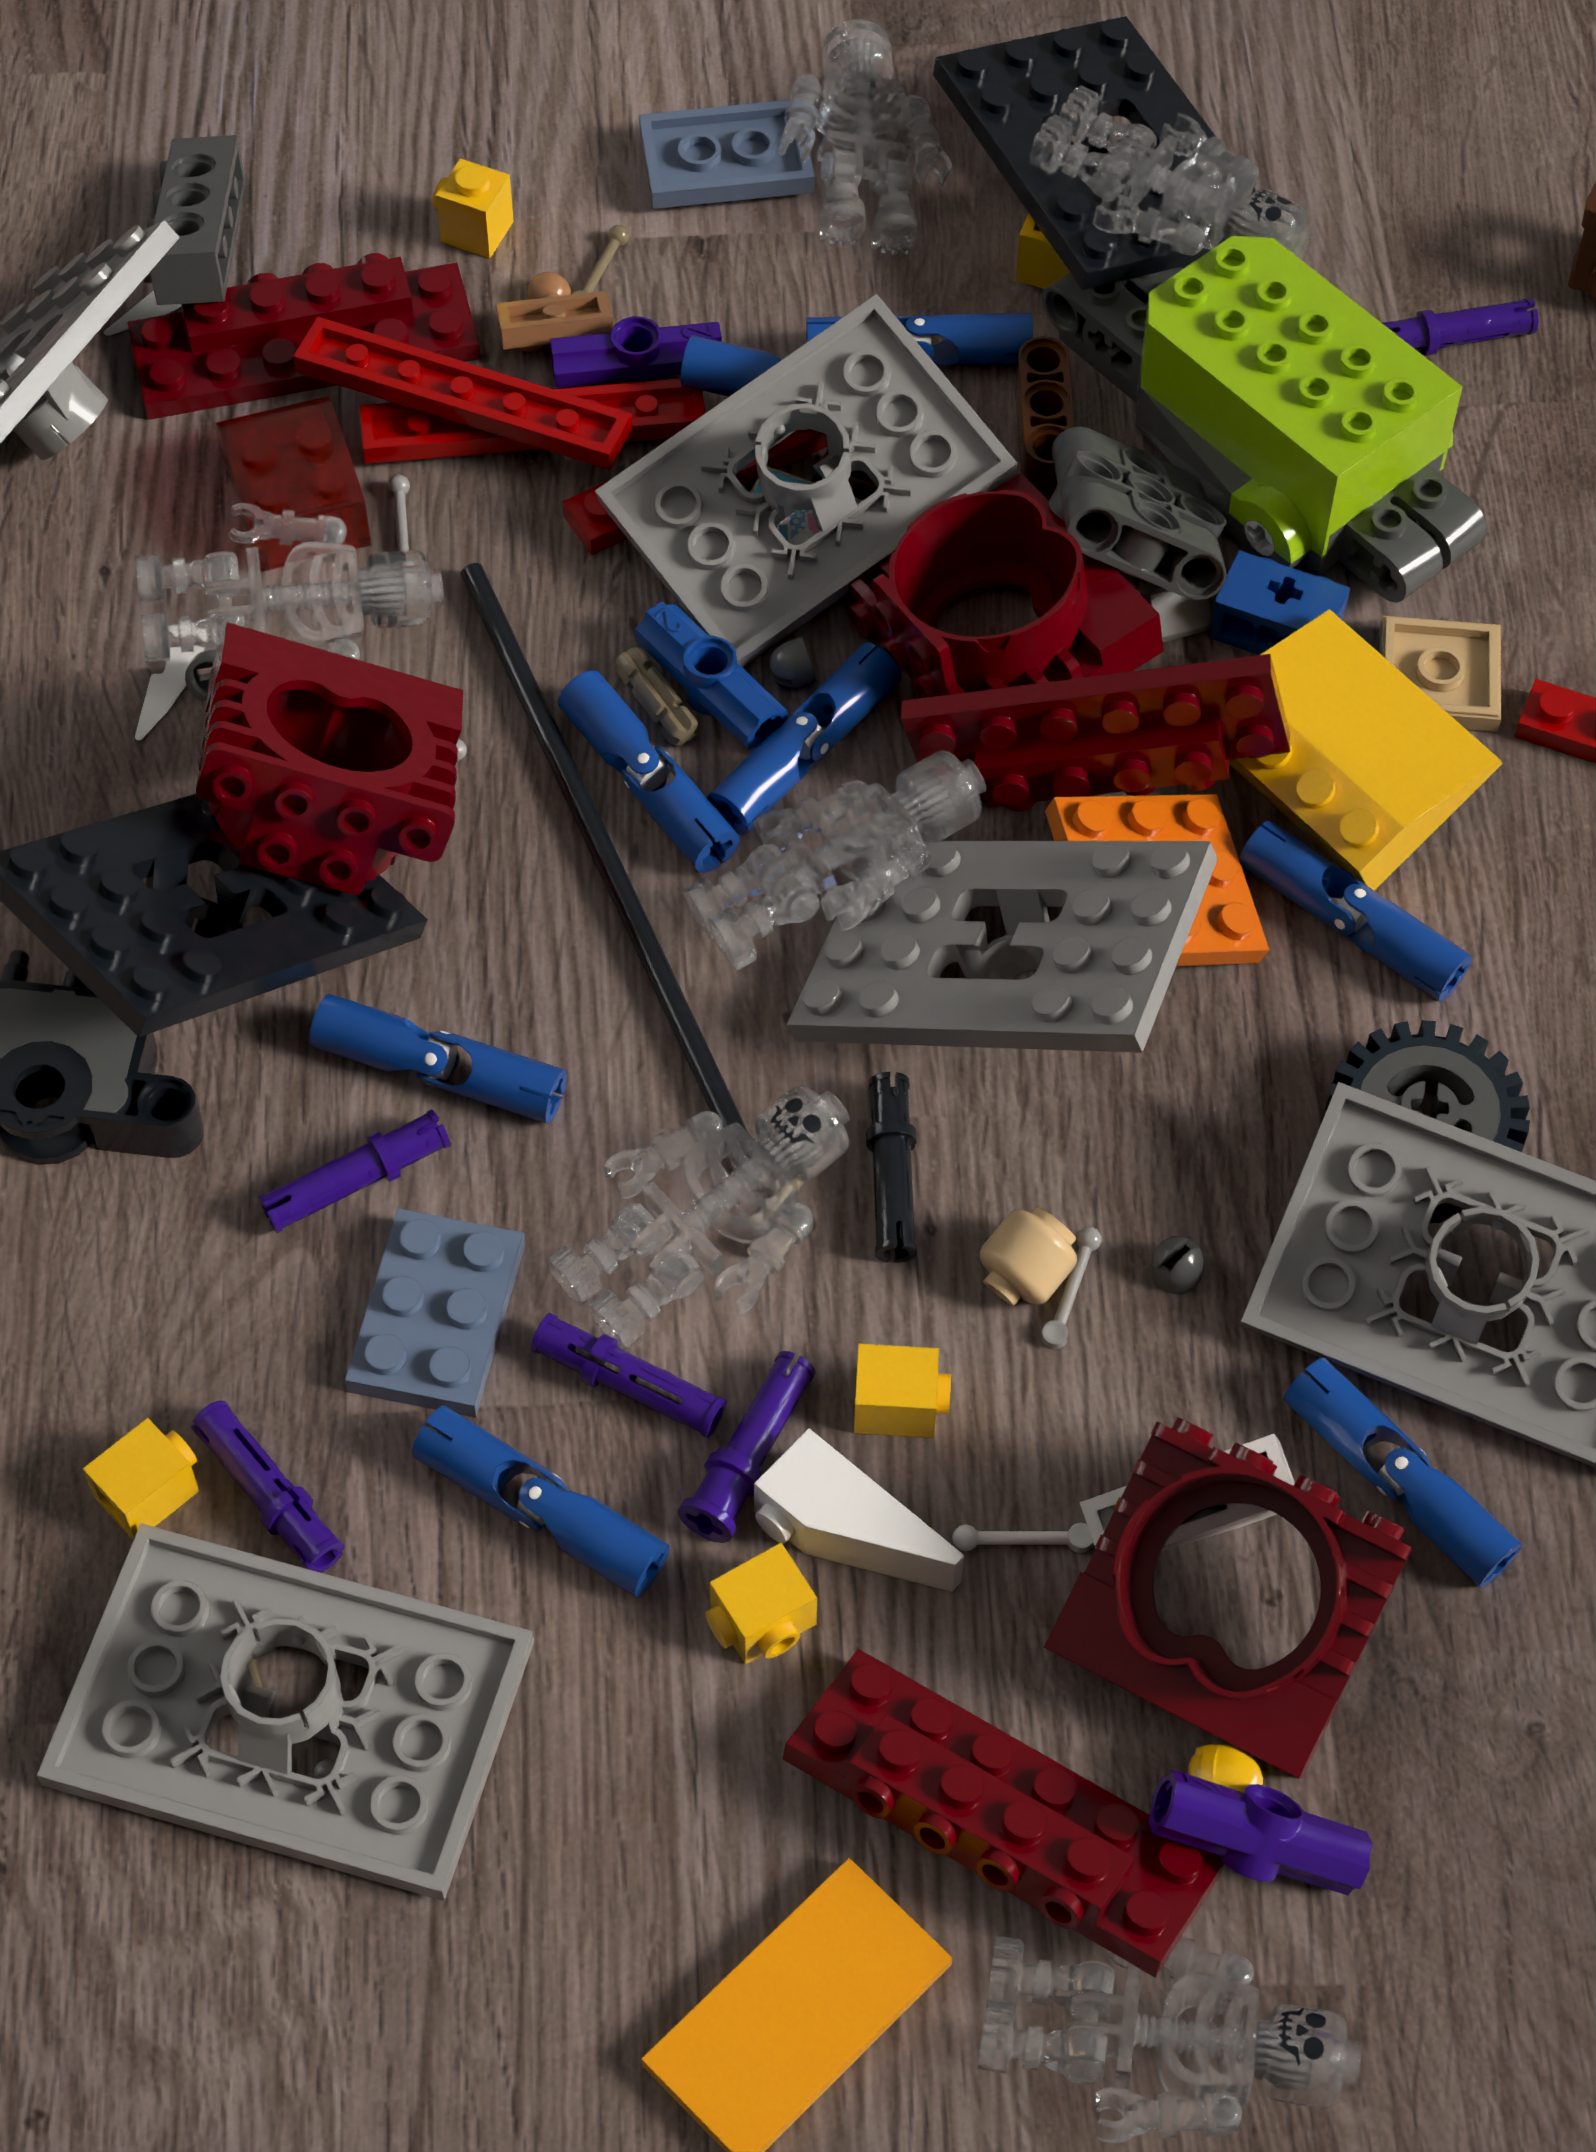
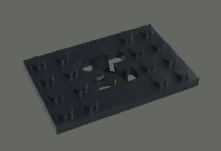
[933,16,1283,290]
[0,793,428,1037]

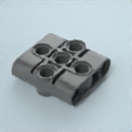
[1048,426,1226,600]

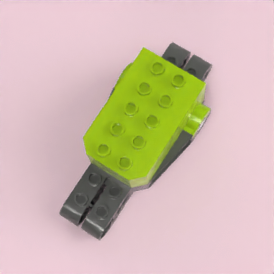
[1042,236,1487,603]

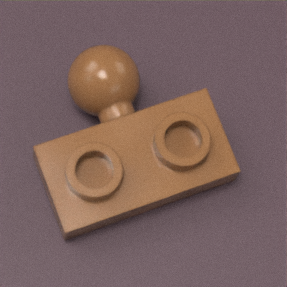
[496,272,614,352]

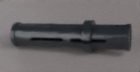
[866,1072,917,1263]

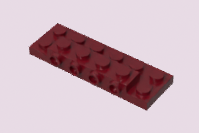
[127,253,481,420]
[901,654,1290,812]
[782,1649,1225,1978]

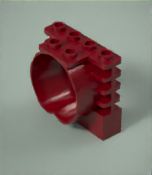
[848,473,1164,698]
[196,622,463,895]
[1043,1417,1413,1779]

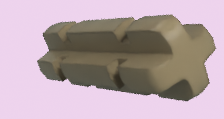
[616,646,698,746]

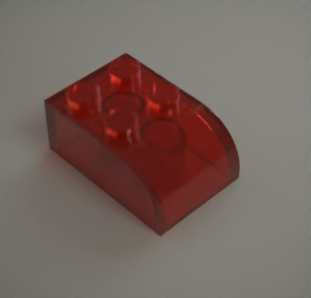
[215,396,371,573]

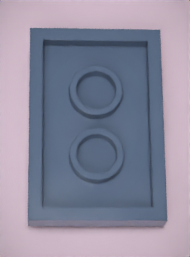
[639,99,815,209]
[345,1208,525,1417]

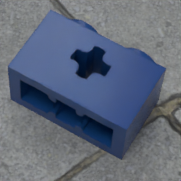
[1209,550,1350,655]

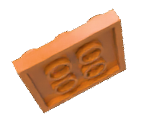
[1045,794,1270,966]

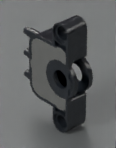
[0,950,204,1165]

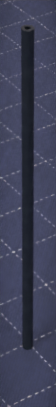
[461,563,771,1192]

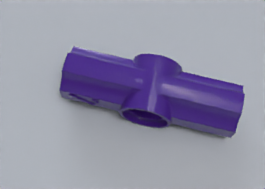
[550,316,722,388]
[1148,1769,1373,1895]

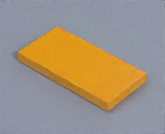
[641,1858,953,2152]

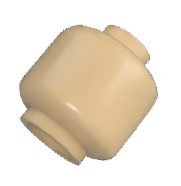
[980,1206,1077,1306]

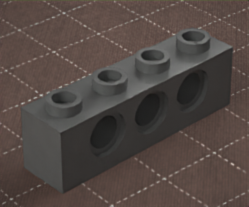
[143,135,246,305]

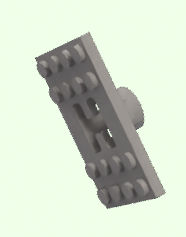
[0,220,180,460]
[595,294,1017,668]
[787,841,1218,1053]
[1240,1082,1596,1468]
[36,1523,534,1901]

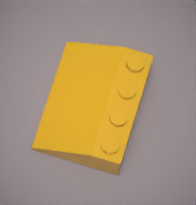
[1229,609,1502,891]

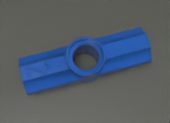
[635,601,788,750]

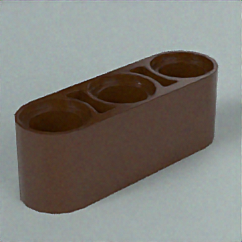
[1015,336,1075,501]

